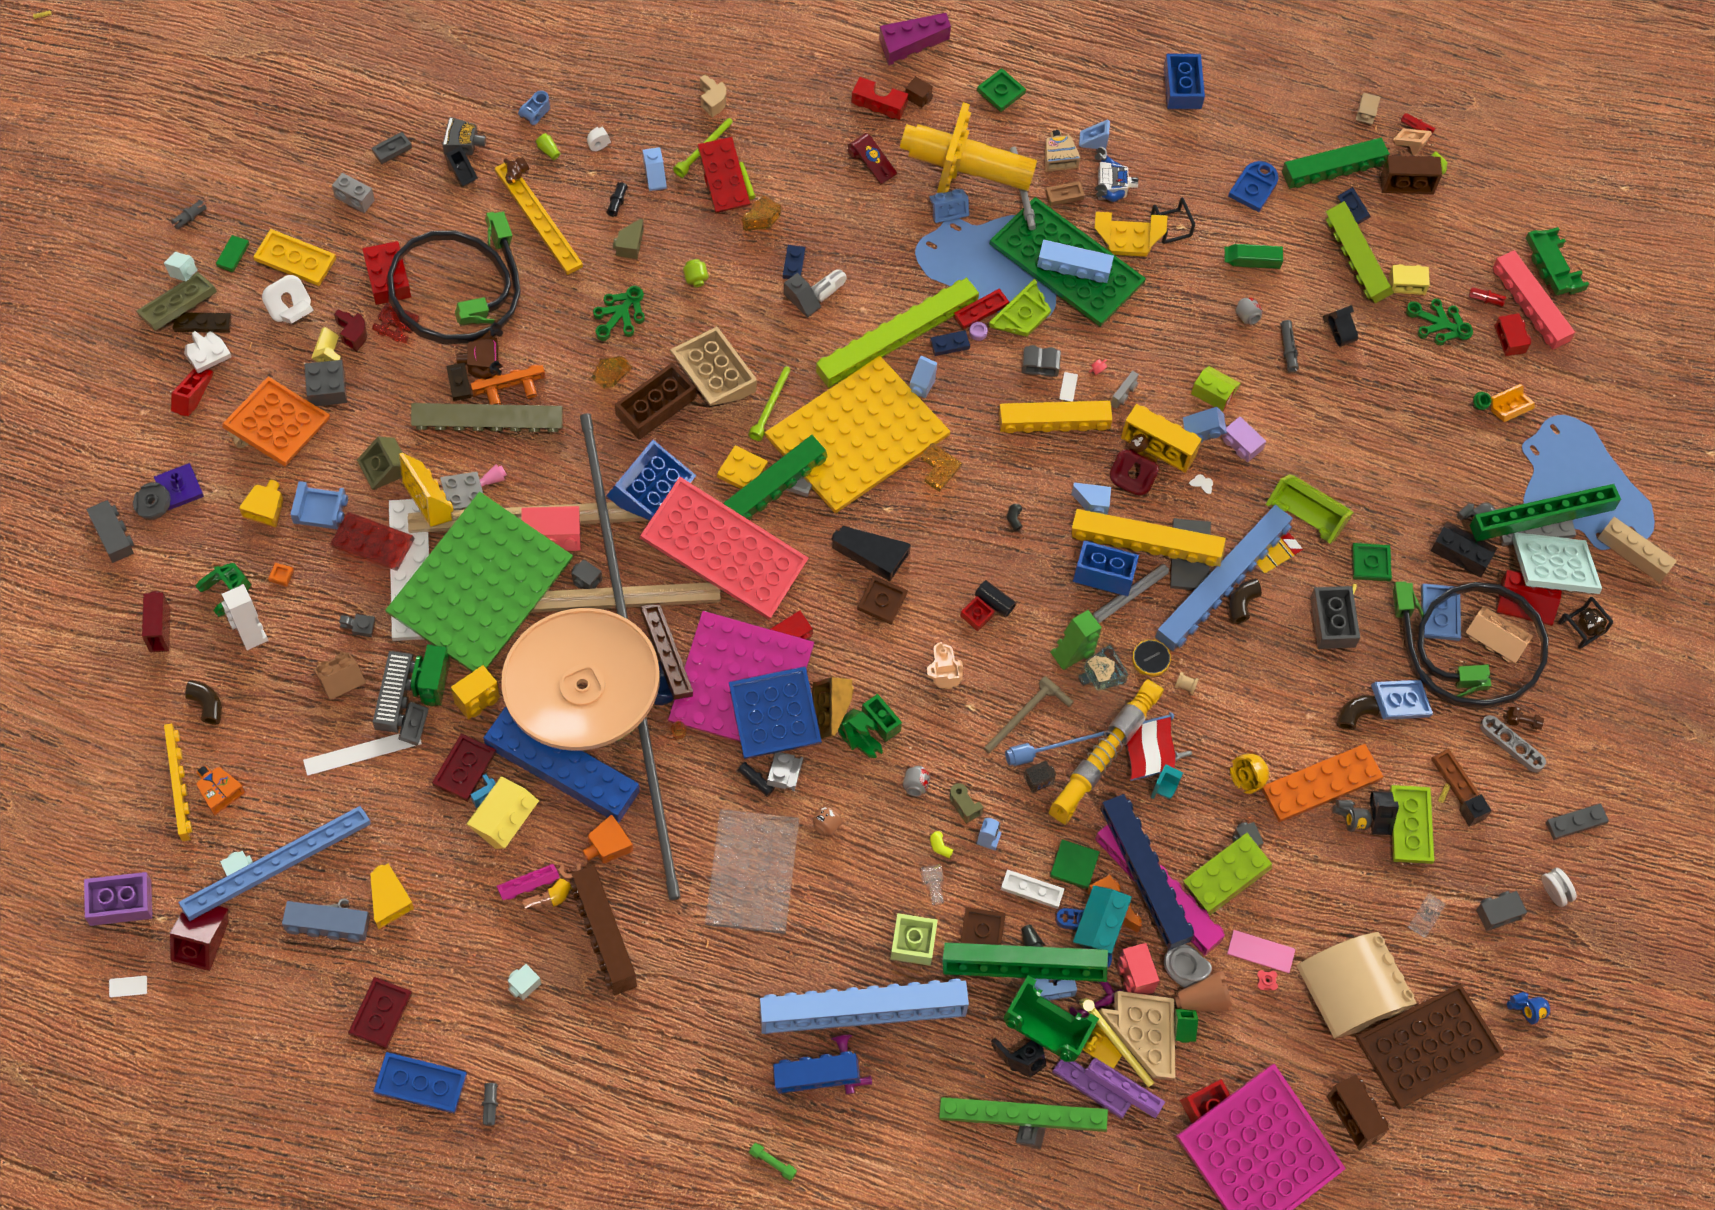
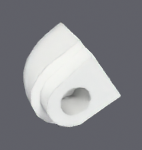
[587,127,611,151]

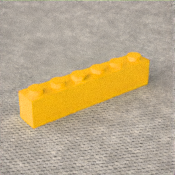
[999,401,1112,433]

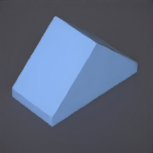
[1079,119,1110,149]

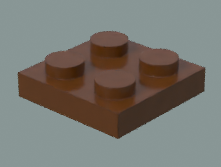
[857,576,908,625]
[960,907,1006,945]

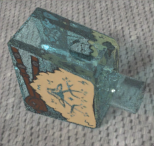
[1078,645,1128,690]

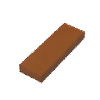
[1431,748,1480,805]

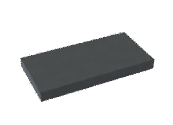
[1170,518,1211,590]

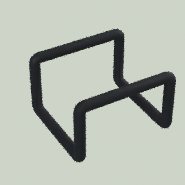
[1151,197,1195,244]
[1558,597,1613,649]

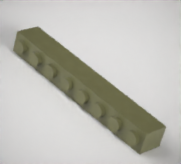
[411,403,563,432]

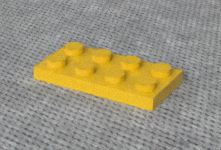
[253,229,336,286]

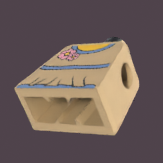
[1045,130,1080,172]

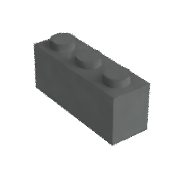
[86,500,134,563]

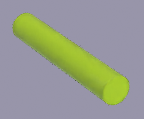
[739,162,756,200]

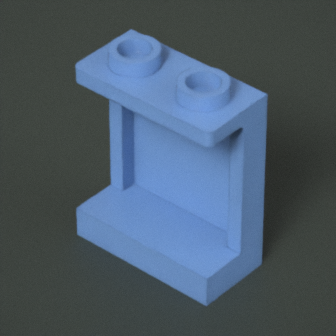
[290,481,348,529]

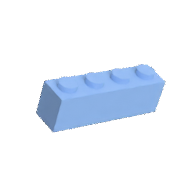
[1037,240,1114,283]

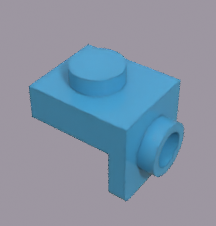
[470,774,496,808]

